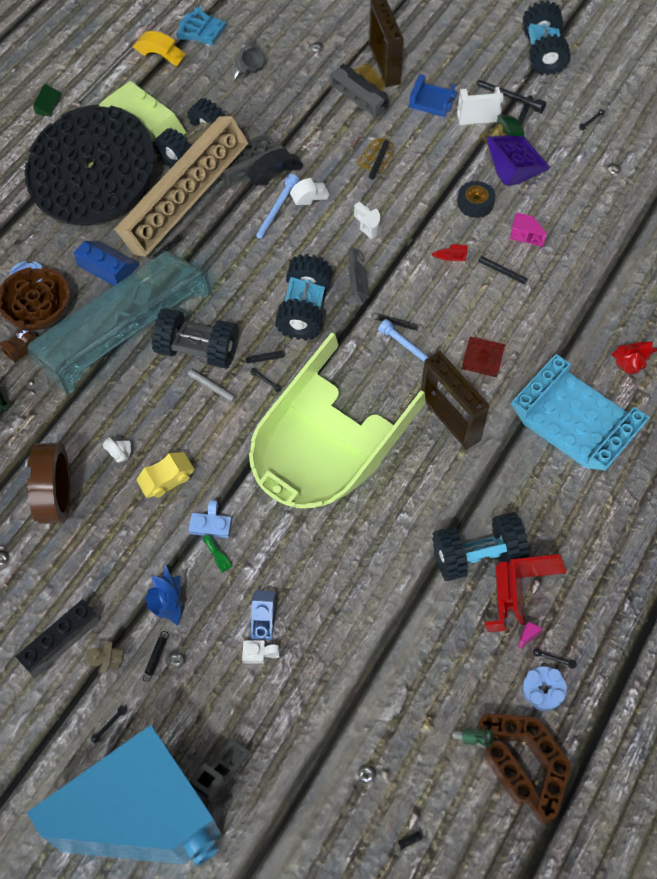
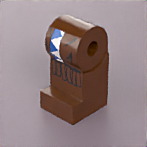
[0,328,38,363]

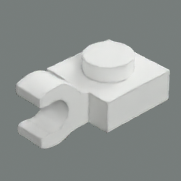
[242,640,280,664]

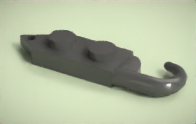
[348,248,369,306]

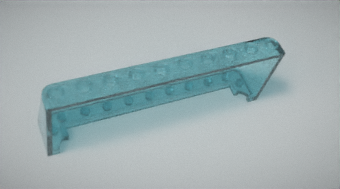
[27,251,212,395]

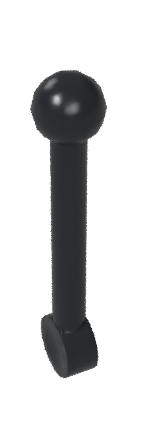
[579,109,604,130]
[250,368,281,392]
[533,648,577,669]
[91,706,127,743]

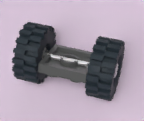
[151,308,239,369]

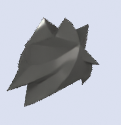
[234,40,265,80]

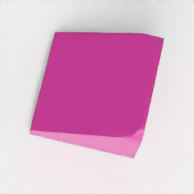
[517,622,542,648]

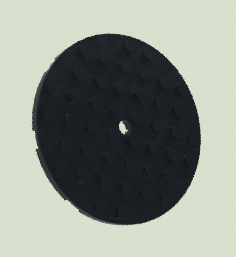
[25,105,156,225]

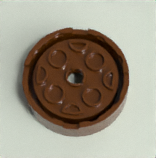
[27,442,71,524]

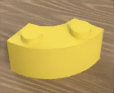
[136,452,195,498]

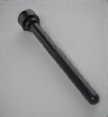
[477,80,546,114]

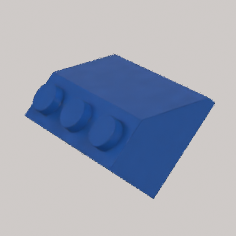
[73,241,140,288]

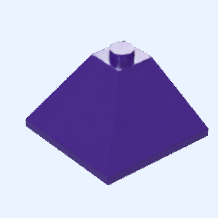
[487,135,550,185]

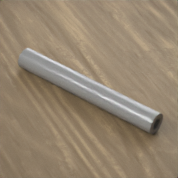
[188,369,236,403]

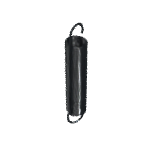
[143,631,169,682]

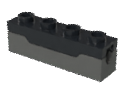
[330,63,389,118]
[15,599,100,679]

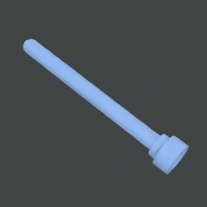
[256,174,300,239]
[378,319,429,362]

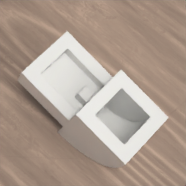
[290,178,330,205]
[354,202,380,240]

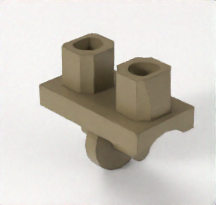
[86,642,123,674]

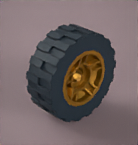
[457,181,496,218]

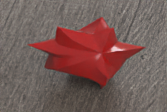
[611,342,657,375]

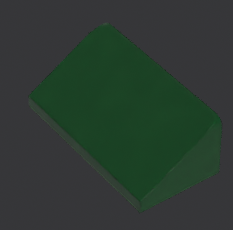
[33,84,62,117]

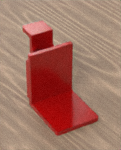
[485,554,567,632]

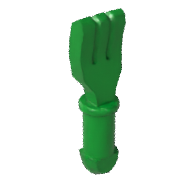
[203,534,233,573]

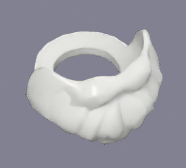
[103,437,131,463]

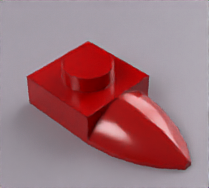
[432,244,468,261]

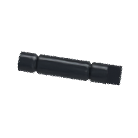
[246,351,284,364]

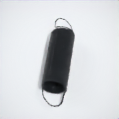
[392,829,428,852]

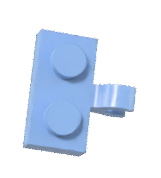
[189,500,232,538]

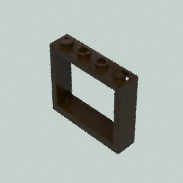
[369,0,404,87]
[420,351,490,450]

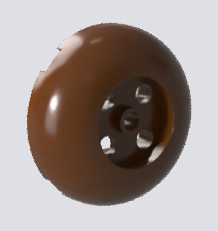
[0,267,70,330]

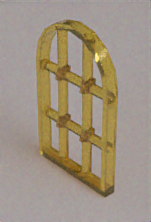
[356,138,395,174]

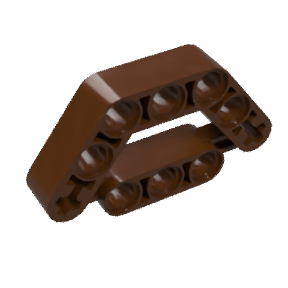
[477,713,571,824]

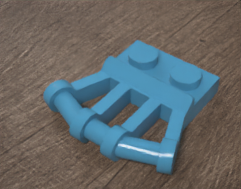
[176,6,227,46]

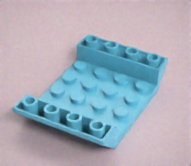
[511,354,650,470]

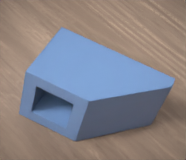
[251,590,275,640]

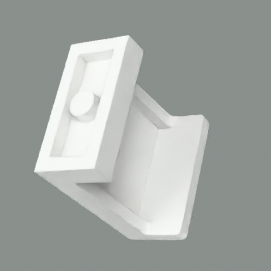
[457,87,503,125]

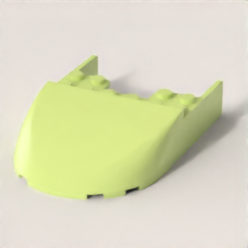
[249,333,426,508]

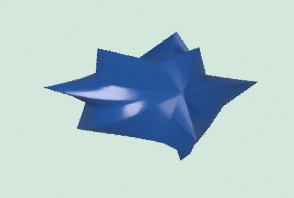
[145,564,184,626]

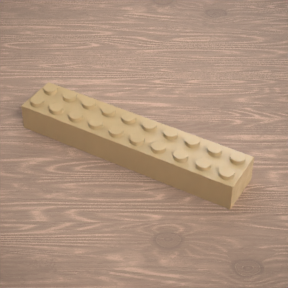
[115,116,248,257]

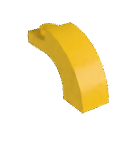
[132,31,186,67]

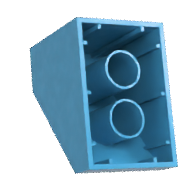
[27,725,222,866]

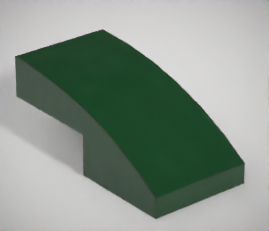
[497,115,525,136]

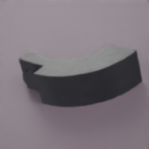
[247,148,303,185]

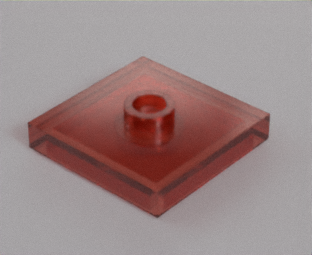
[461,336,505,378]

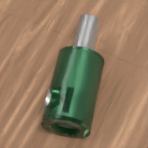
[452,728,494,748]

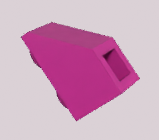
[510,213,547,246]

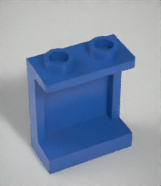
[409,74,457,117]

